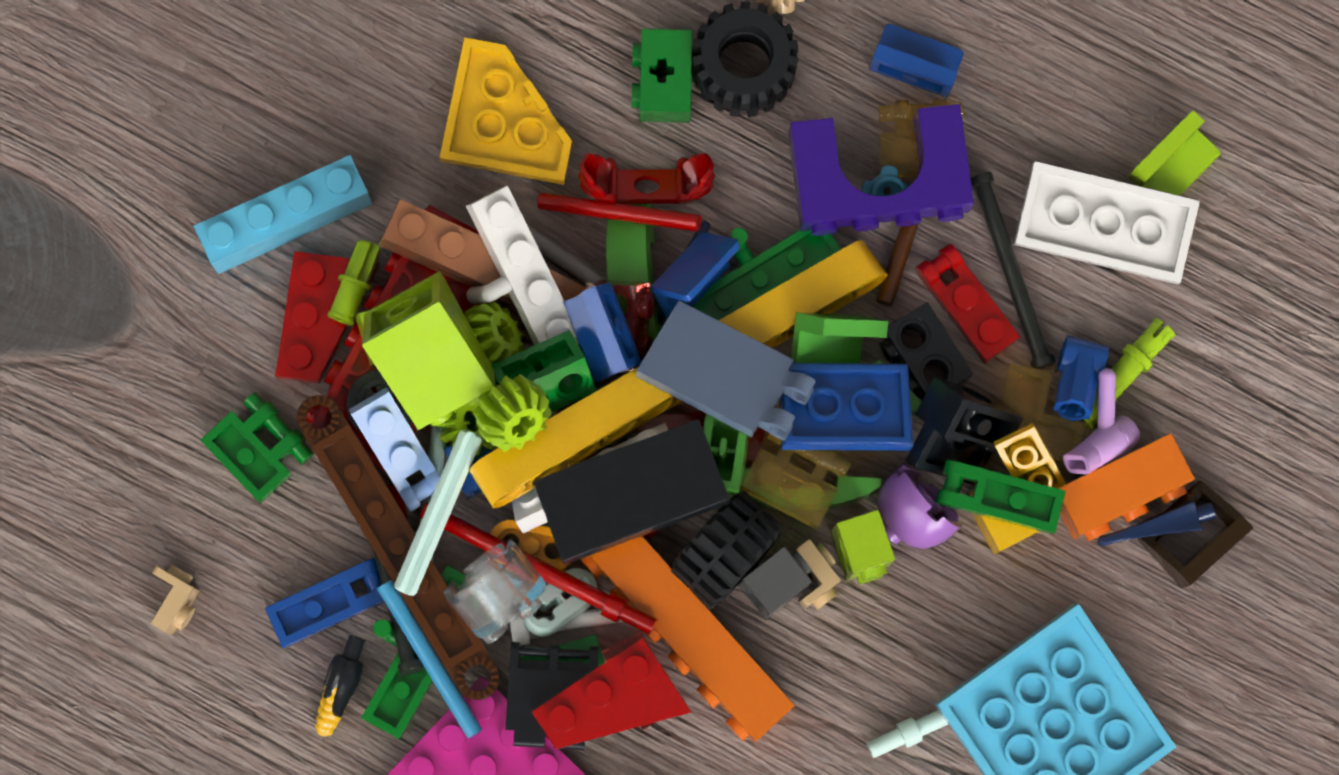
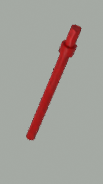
[420,502,658,635]

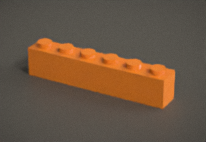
[580,536,795,743]

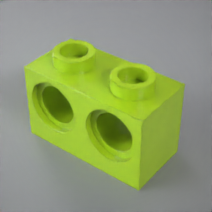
[830,510,895,585]

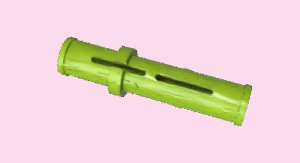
[1078,318,1176,430]

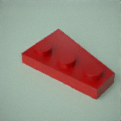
[275,251,380,384]
[532,638,692,749]

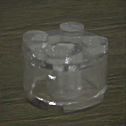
[444,540,546,644]

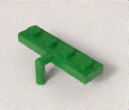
[693,228,841,320]
[361,565,486,740]

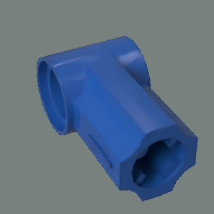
[1053,335,1109,422]

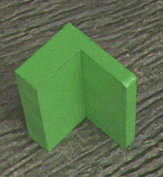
[791,312,889,363]

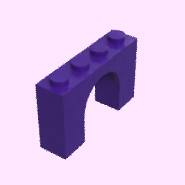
[788,104,974,236]

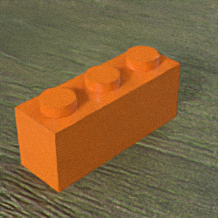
[1058,433,1195,542]

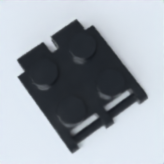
[505,642,599,750]

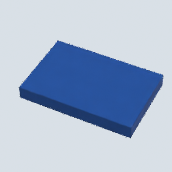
[779,363,913,451]

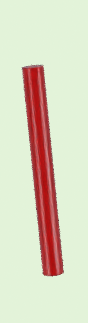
[537,193,702,232]

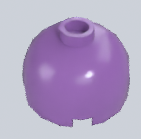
[878,463,962,549]

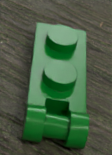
[935,460,1066,535]

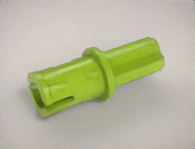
[327,240,381,326]

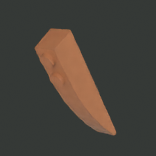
[379,199,588,307]

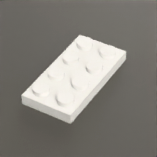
[1013,161,1200,284]

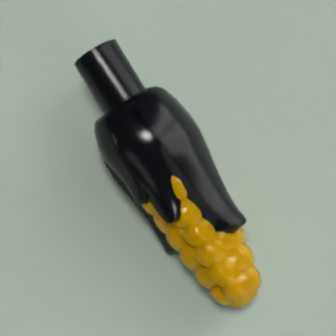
[315,634,366,736]

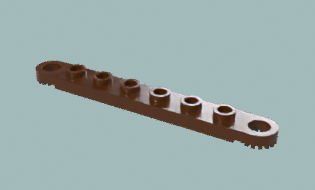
[297,395,499,700]

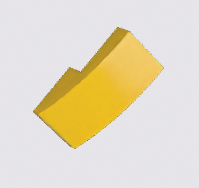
[994,423,1066,489]

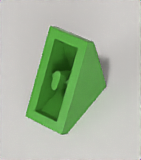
[703,414,749,493]

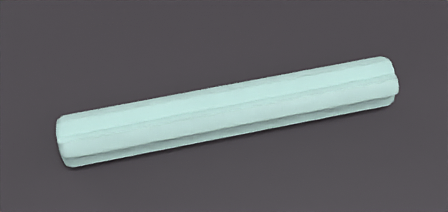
[394,429,481,596]

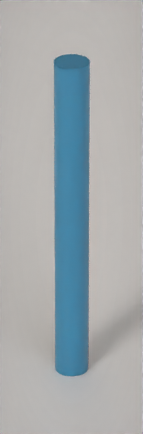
[376,579,483,739]

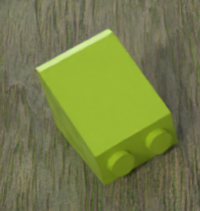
[362,271,495,430]

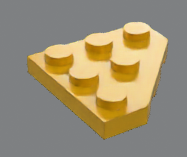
[439,37,572,185]

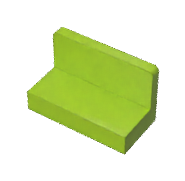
[1127,110,1221,196]

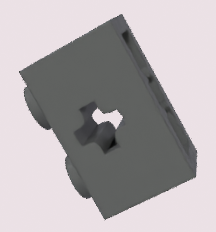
[739,547,812,620]

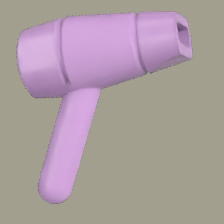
[1063,368,1140,474]

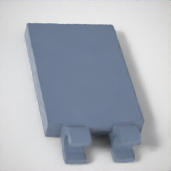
[636,301,816,441]

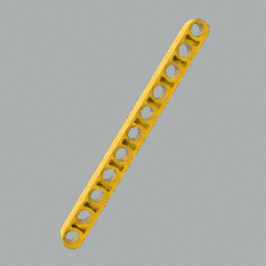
[469,240,887,509]

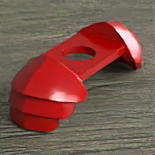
[578,153,715,205]

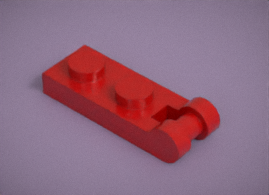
[915,243,1020,364]

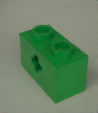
[631,29,692,123]

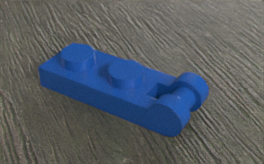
[265,558,385,649]

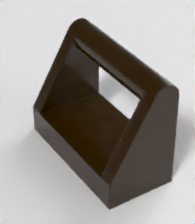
[1137,480,1254,588]

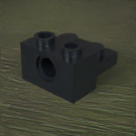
[905,376,1024,485]

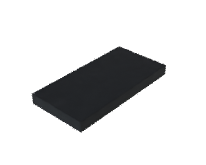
[533,419,730,565]

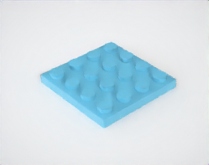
[934,603,1177,775]

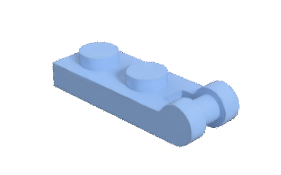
[349,388,440,512]

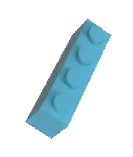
[194,155,373,274]

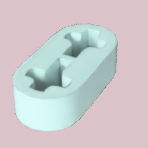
[523,568,597,637]

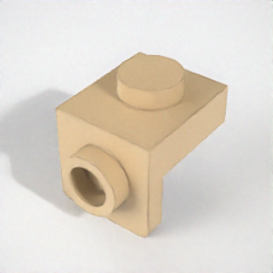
[796,539,841,610]
[150,564,200,635]

